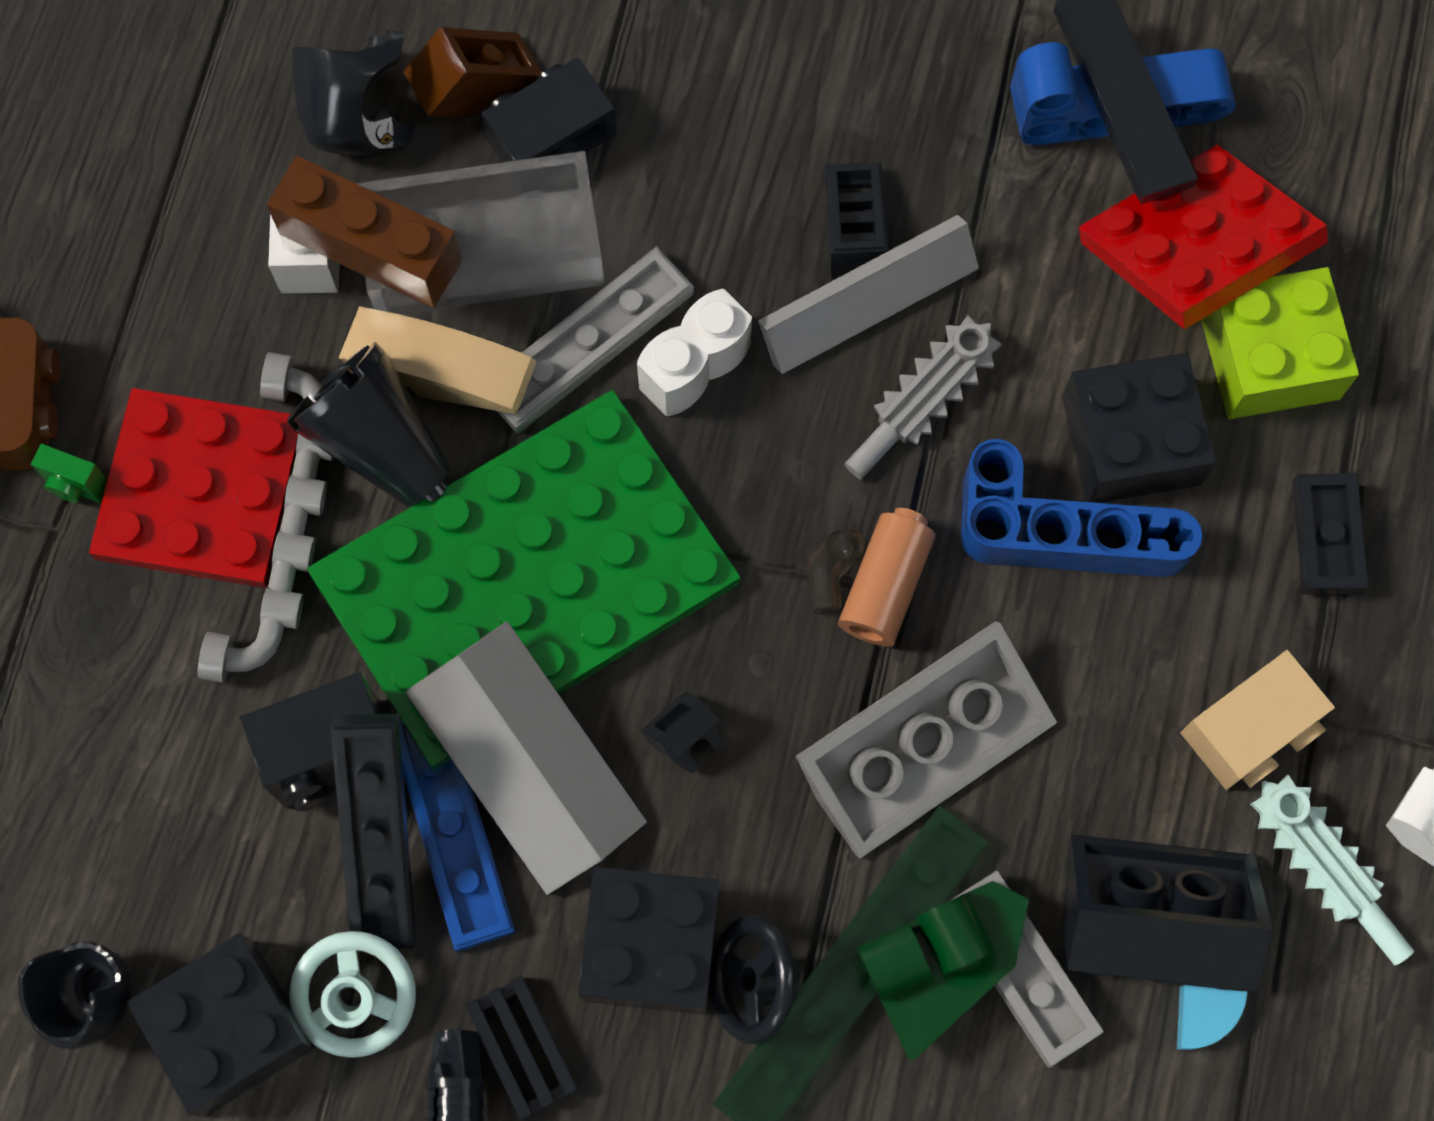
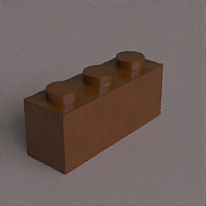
[266,155,463,309]

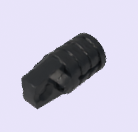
[426,1029,484,1121]

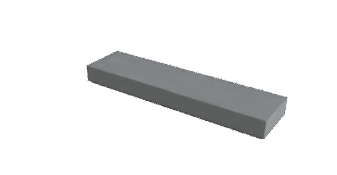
[758,215,979,374]
[497,247,694,435]

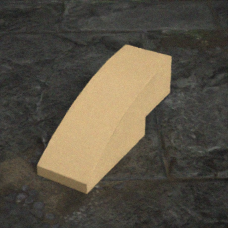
[339,306,536,414]

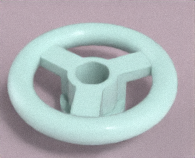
[289,931,416,1057]

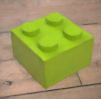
[1201,267,1359,420]

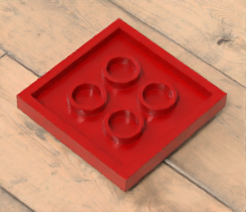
[1078,145,1328,330]
[89,388,298,588]

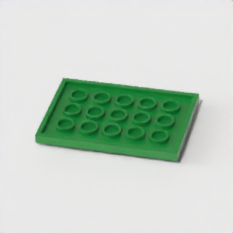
[307,390,741,771]

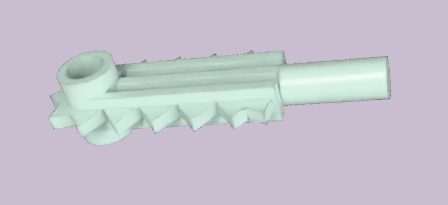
[1250,774,1414,966]

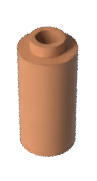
[838,508,936,647]

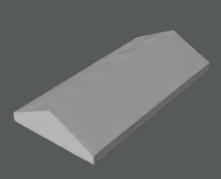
[405,621,647,895]
[796,621,1057,858]

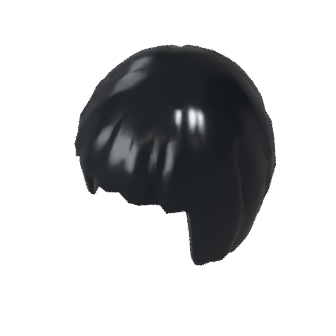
[18,941,132,1049]

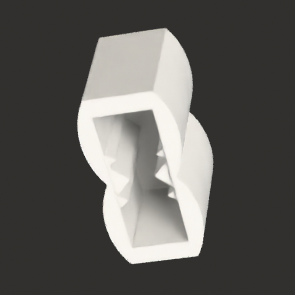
[637,289,752,417]

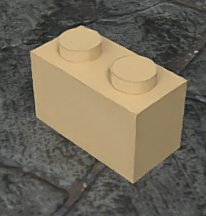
[1180,650,1335,791]

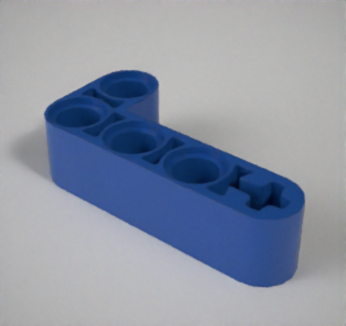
[1010,42,1236,145]
[961,439,1203,577]

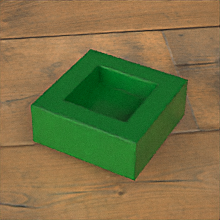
[30,444,108,503]

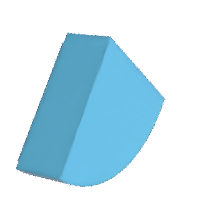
[1177,985,1247,1050]

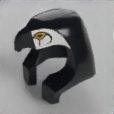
[292,30,415,156]

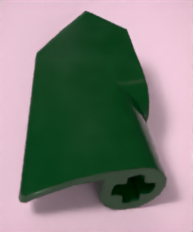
[857,881,1029,1060]

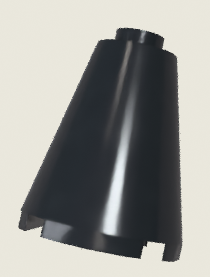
[286,342,451,507]

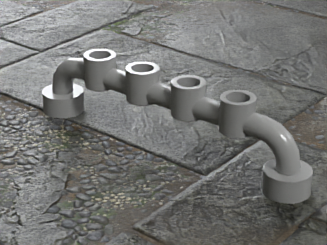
[198,352,334,683]

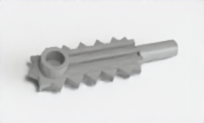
[844,315,1002,480]

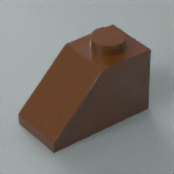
[403,27,542,118]

